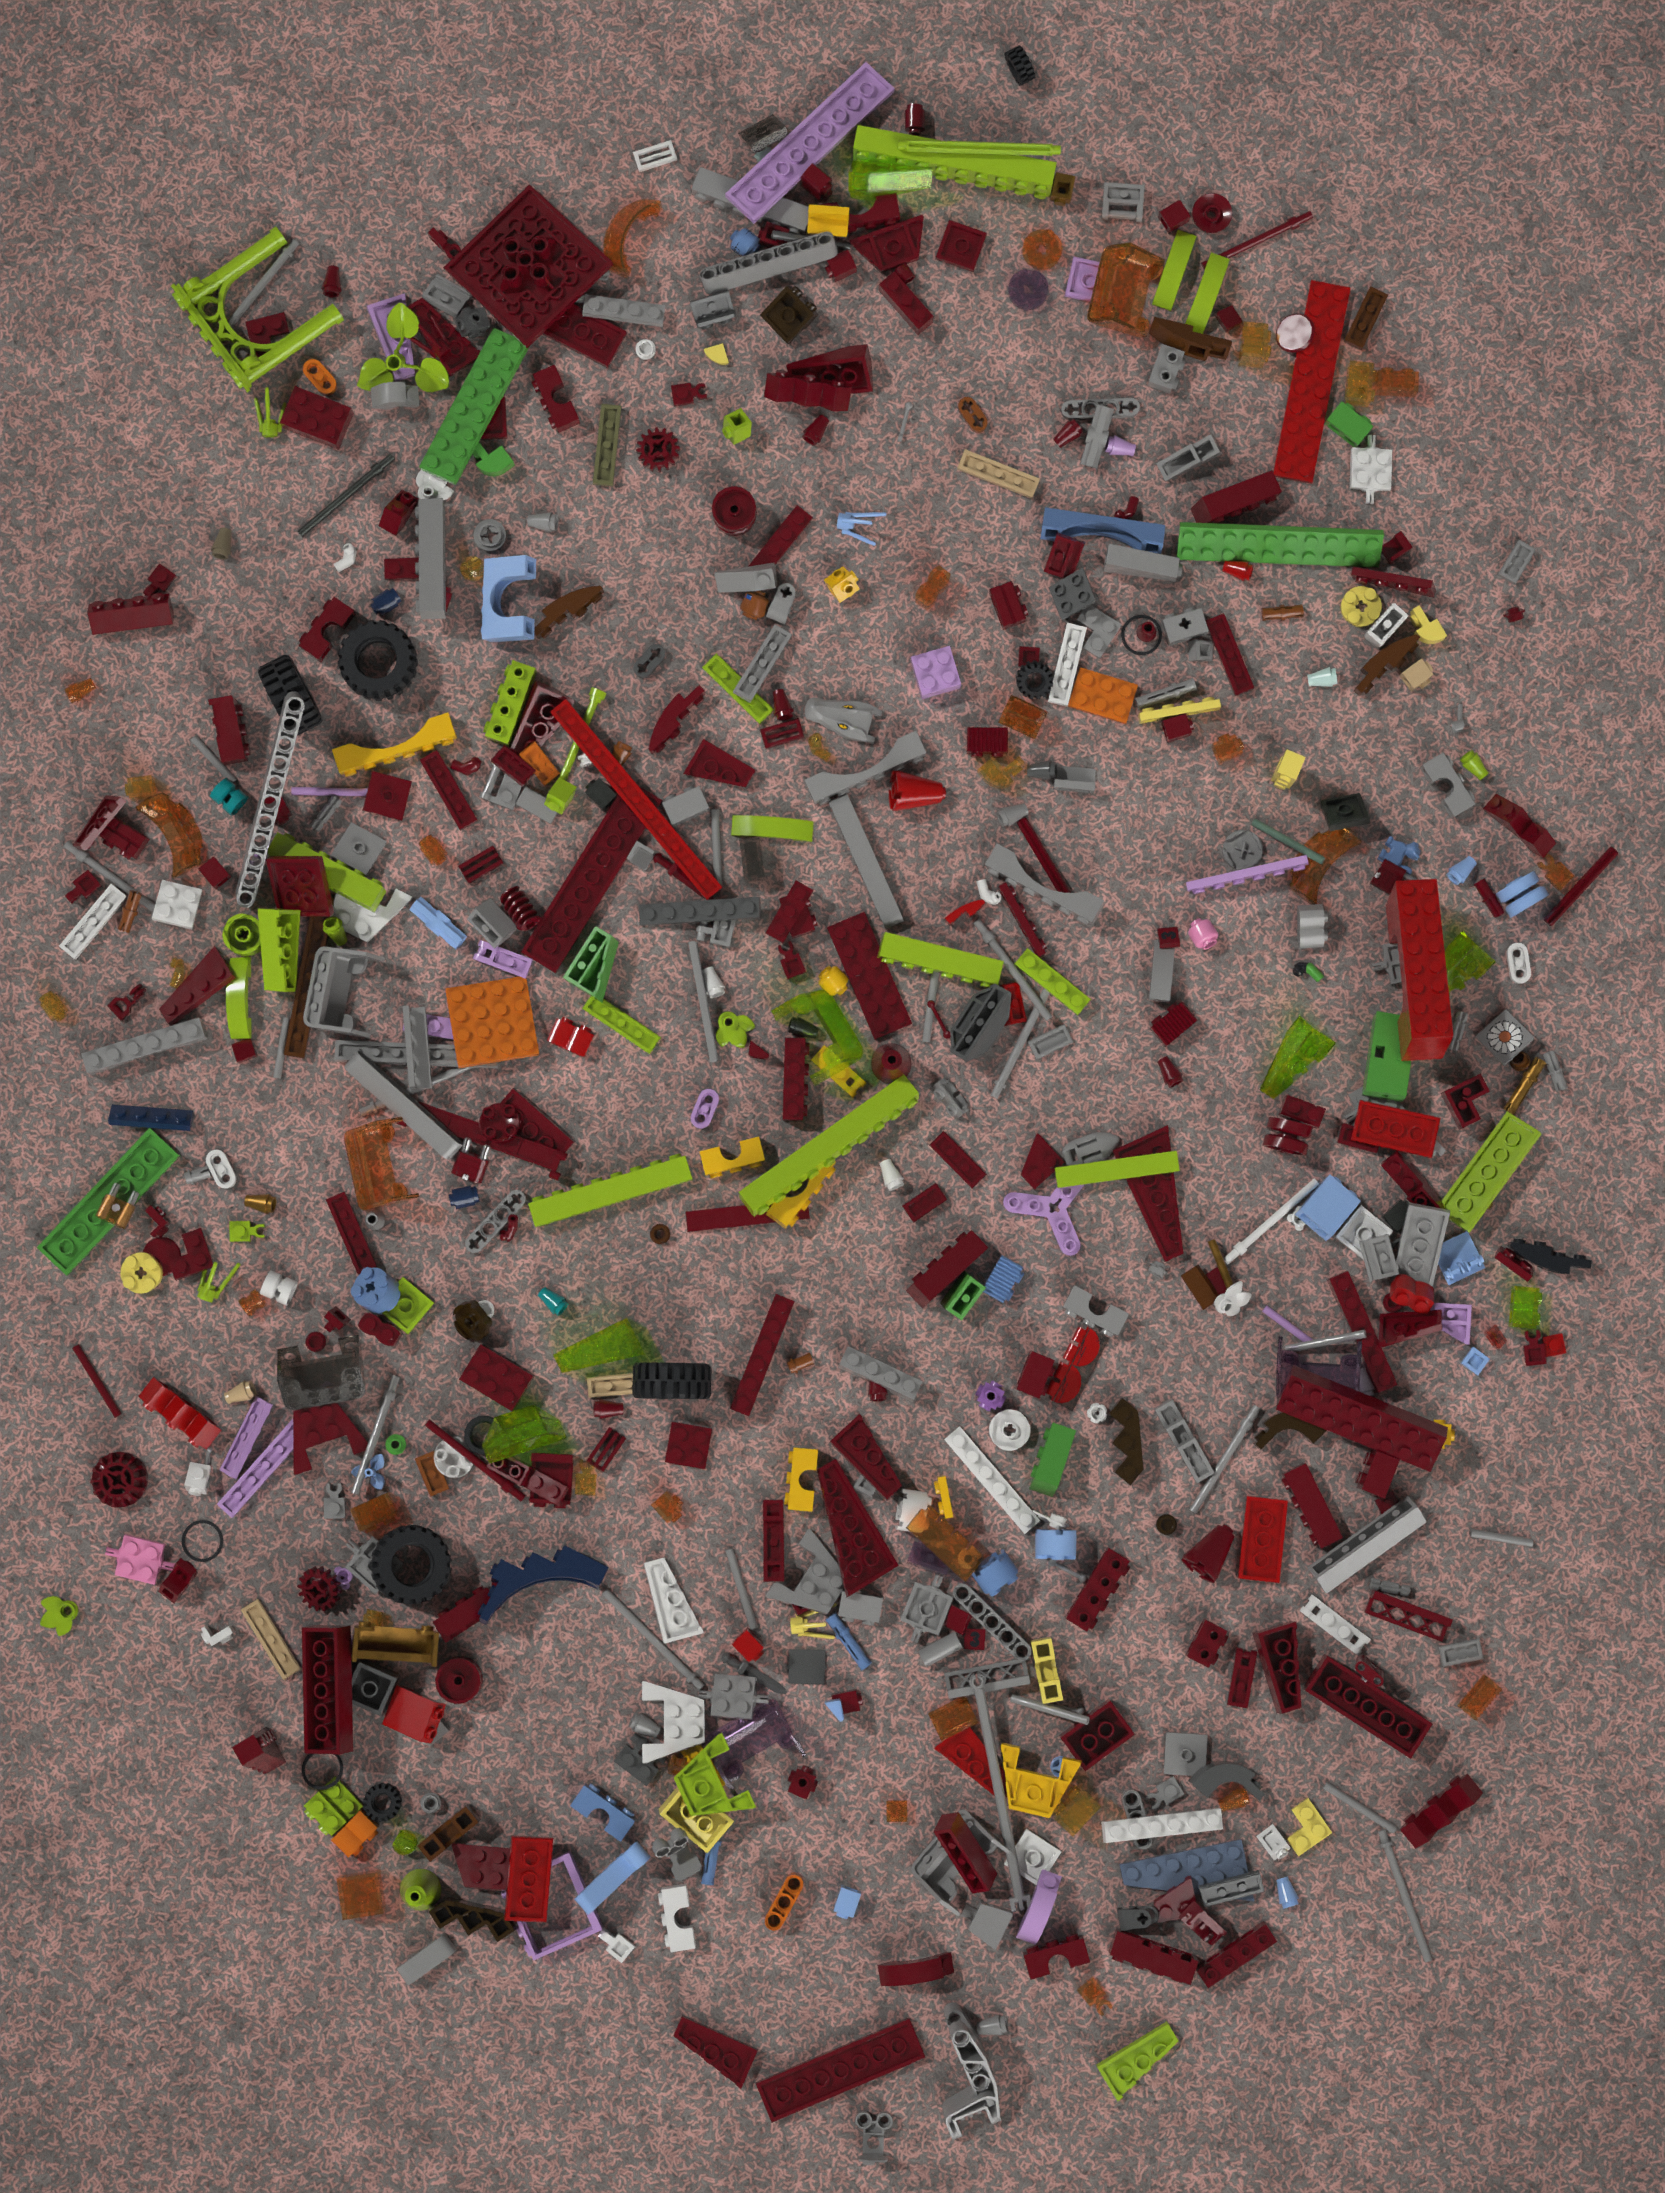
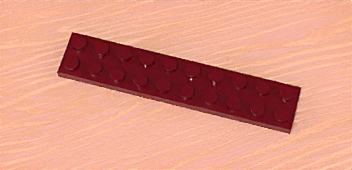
[521,786,663,974]

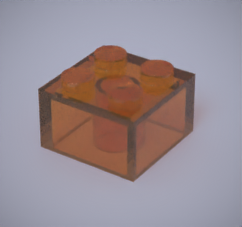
[337,1869,386,1920]

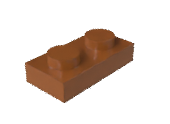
[415,1451,450,1497]

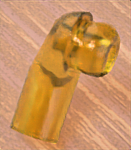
[808,733,832,762]
[169,957,185,989]

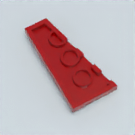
[934,1722,1007,1798]

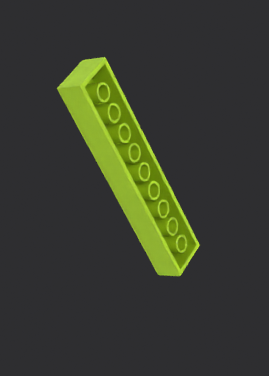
[853,125,1057,199]

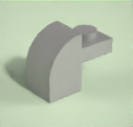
[371,382,419,410]

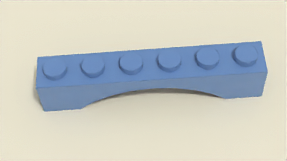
[1040,507,1165,554]

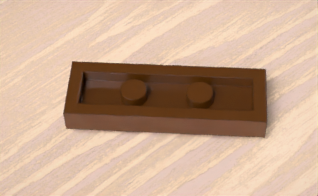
[1344,286,1388,350]

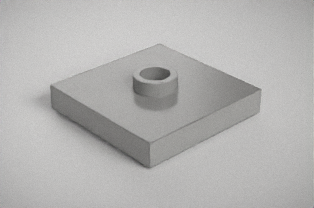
[331,822,387,877]
[1163,1732,1208,1776]

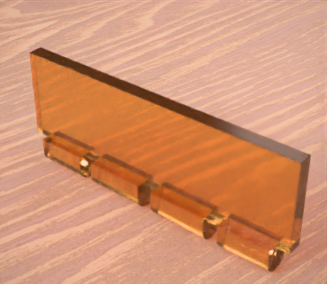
[906,1505,982,1582]

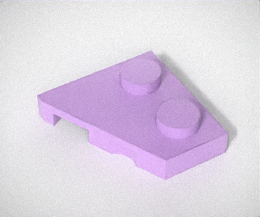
[1430,1303,1472,1345]

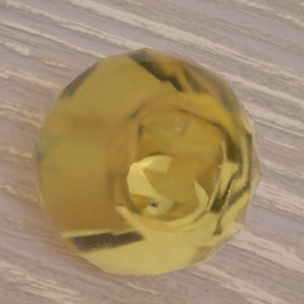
[460,556,484,581]

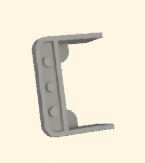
[303,947,385,1038]
[911,1810,1012,1916]

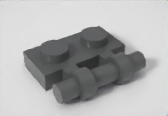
[614,1733,668,1786]

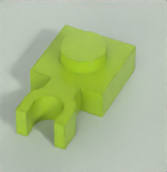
[229,1221,265,1242]

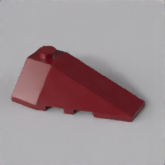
[786,344,873,394]
[509,680,575,758]

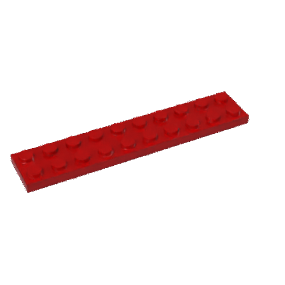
[1273,280,1351,484]

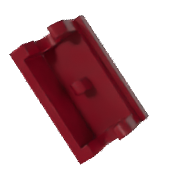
[1179,1901,1227,1945]

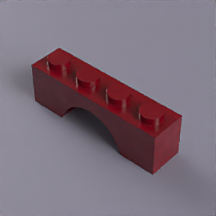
[819,193,900,233]

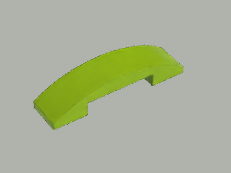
[1152,230,1197,311]
[1185,252,1230,334]
[731,815,814,842]
[226,957,252,1039]

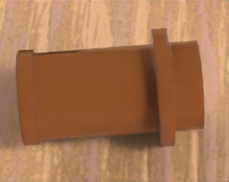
[787,1353,814,1374]

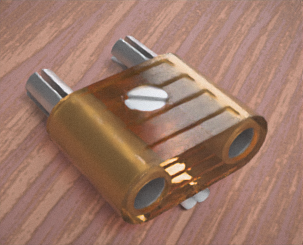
[95,1183,139,1229]

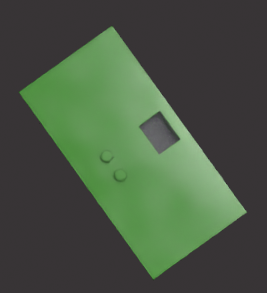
[1362,1011,1411,1102]

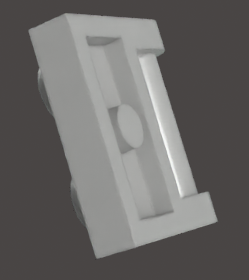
[1101,182,1145,223]
[479,763,522,810]

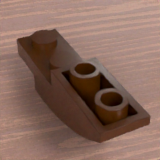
[1149,317,1232,361]
[534,585,604,639]
[1354,635,1420,696]

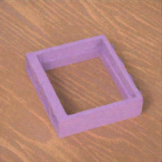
[501,1851,603,1961]

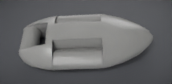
[1062,1132,1120,1166]

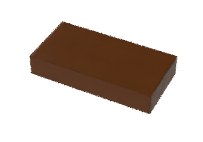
[1181,1264,1219,1310]

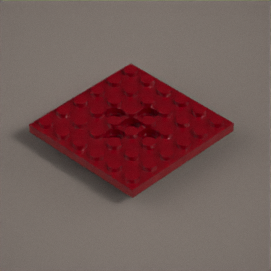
[443,184,613,348]

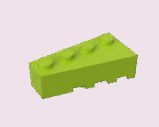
[258,908,300,992]

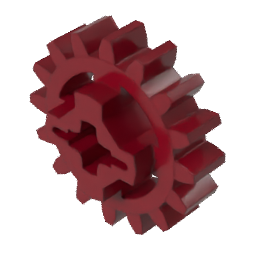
[636,427,680,472]
[297,1566,342,1612]

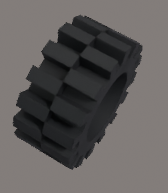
[1004,45,1036,86]
[1016,660,1053,700]
[363,1783,402,1822]

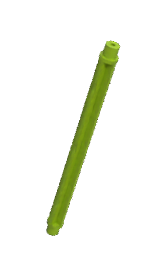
[898,139,1061,156]

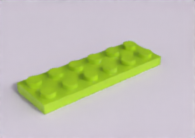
[1441,1111,1541,1233]

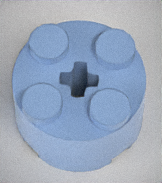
[1035,1529,1077,1560]

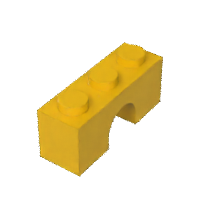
[699,1137,765,1179]
[784,1447,818,1512]

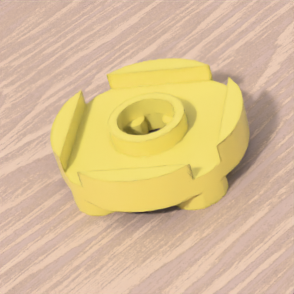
[1340,586,1382,627]
[120,1252,163,1294]

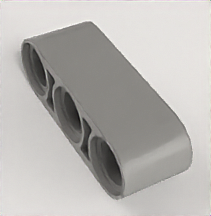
[1121,1788,1152,1849]
[396,1933,457,1986]

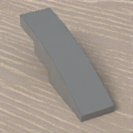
[1154,1399,1214,1483]

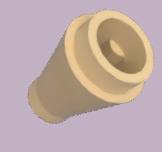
[224,1381,257,1404]

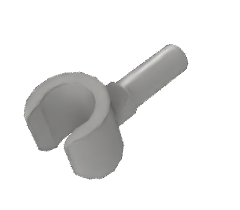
[1451,704,1464,733]

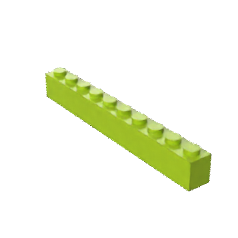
[739,1074,919,1216]

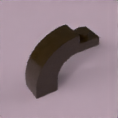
[1253,1412,1327,1450]

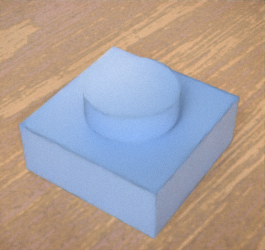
[1460,1347,1490,1375]

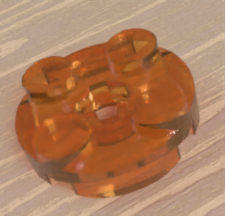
[1022,229,1063,270]

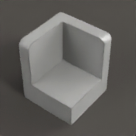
[627,841,656,871]

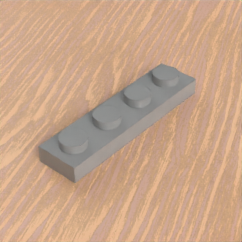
[582,294,665,327]
[733,625,792,703]

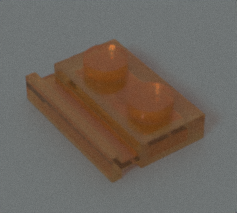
[928,1696,979,1741]

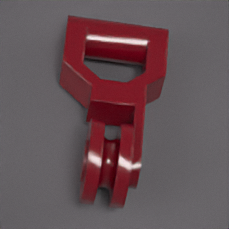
[107,984,146,1021]

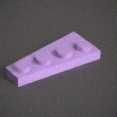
[367,293,415,382]

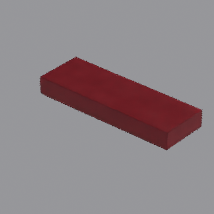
[929,1131,987,1189]

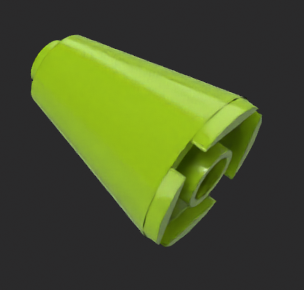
[400,1869,441,1911]

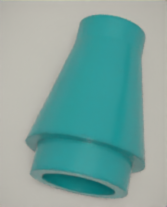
[538,1287,569,1316]

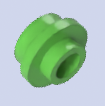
[385,1434,406,1455]

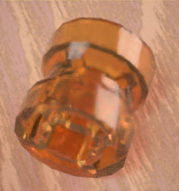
[238,1289,267,1317]

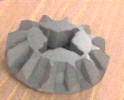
[474,519,506,552]

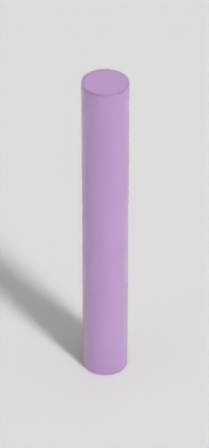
[1262,1305,1313,1342]

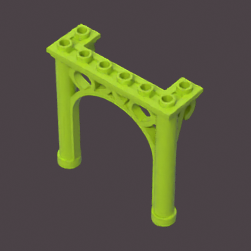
[171,226,344,393]

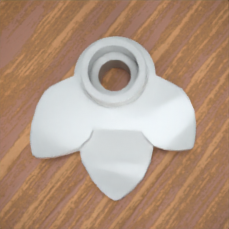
[416,470,454,501]
[1214,1281,1252,1316]
[1033,1510,1070,1530]

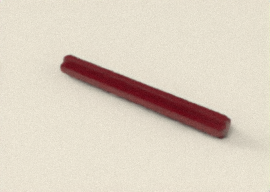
[1017,817,1071,893]
[1544,847,1618,926]

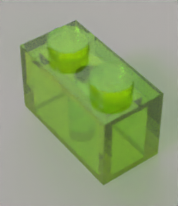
[1508,1286,1542,1329]

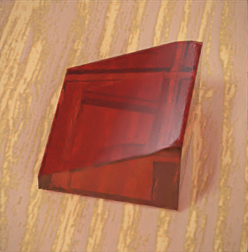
[1484,1324,1507,1349]

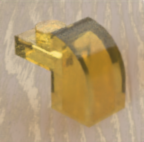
[977,756,1024,789]

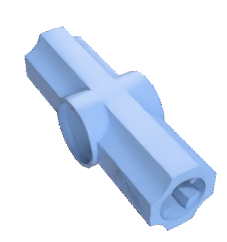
[409,897,467,950]

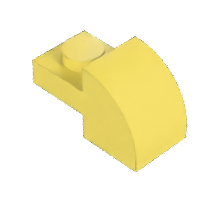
[1410,605,1447,644]

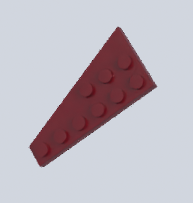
[1112,1125,1184,1262]
[817,1459,899,1598]

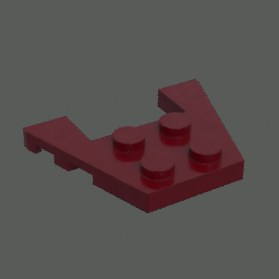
[293,1396,368,1475]

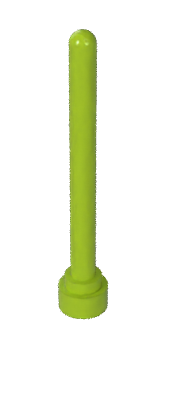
[560,687,607,780]

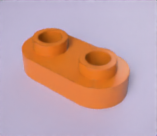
[303,359,337,396]

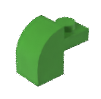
[472,442,515,477]

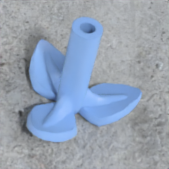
[351,1454,385,1490]

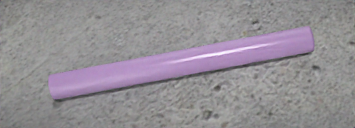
[291,787,368,796]

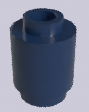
[370,588,402,616]
[449,1185,480,1209]

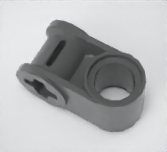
[1117,1905,1159,1931]

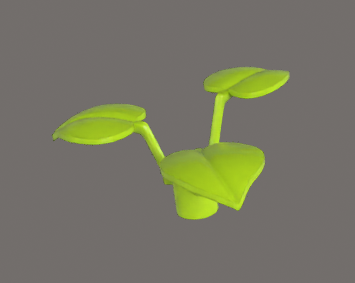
[357,302,449,392]

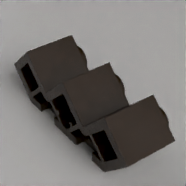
[1108,1398,1144,1486]
[429,1897,516,1942]

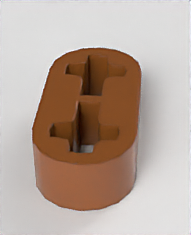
[958,397,988,433]

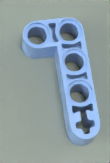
[574,1841,651,1915]

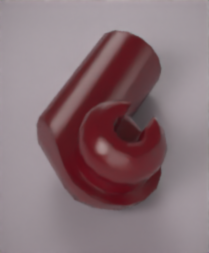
[500,1214,518,1242]

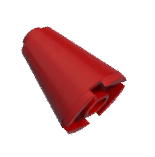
[889,770,946,811]

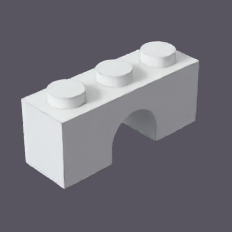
[658,1883,696,1952]

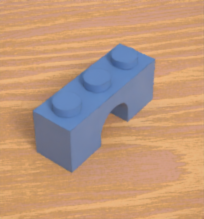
[570,1783,636,1842]

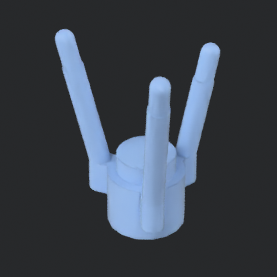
[837,512,887,546]

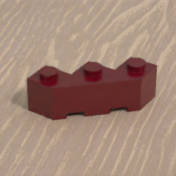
[764,370,852,412]
[1400,1773,1483,1849]

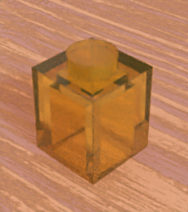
[125,775,157,801]

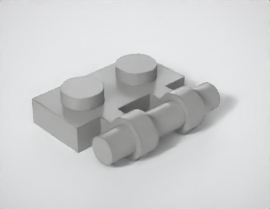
[696,920,736,947]

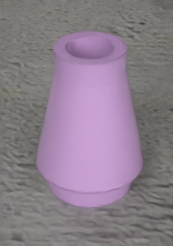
[1105,435,1136,456]

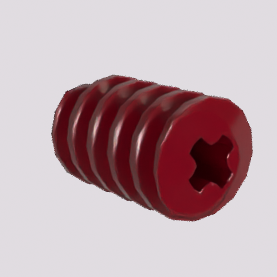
[500,886,541,931]

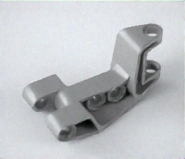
[942,2002,1002,2140]

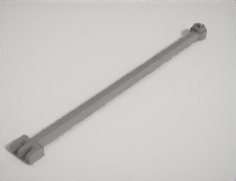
[969,1672,1031,1912]

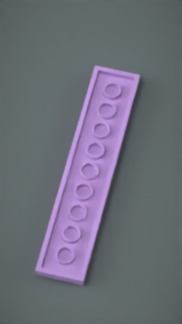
[725,62,895,224]

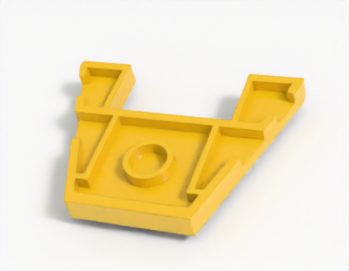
[1001,1743,1082,1818]

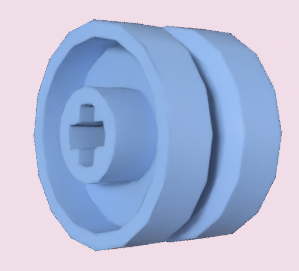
[1496,870,1549,918]

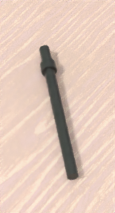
[298,454,395,537]

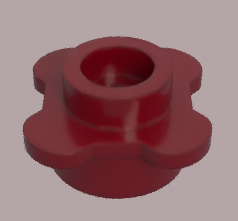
[1503,606,1525,623]

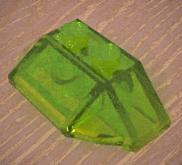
[482,1405,567,1464]

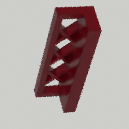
[1364,1589,1453,1642]

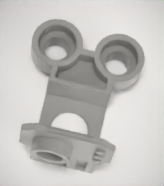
[652,1828,702,1881]
[855,2111,893,2165]

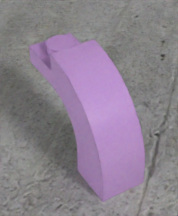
[1016,1869,1062,1945]

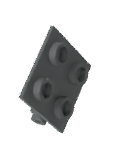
[1049,567,1099,620]

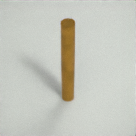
[1208,1239,1233,1289]

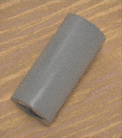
[918,1632,963,1667]

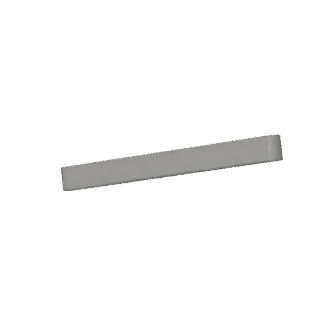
[236,691,304,908]

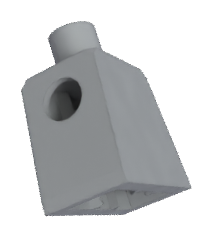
[961,1901,1013,1950]

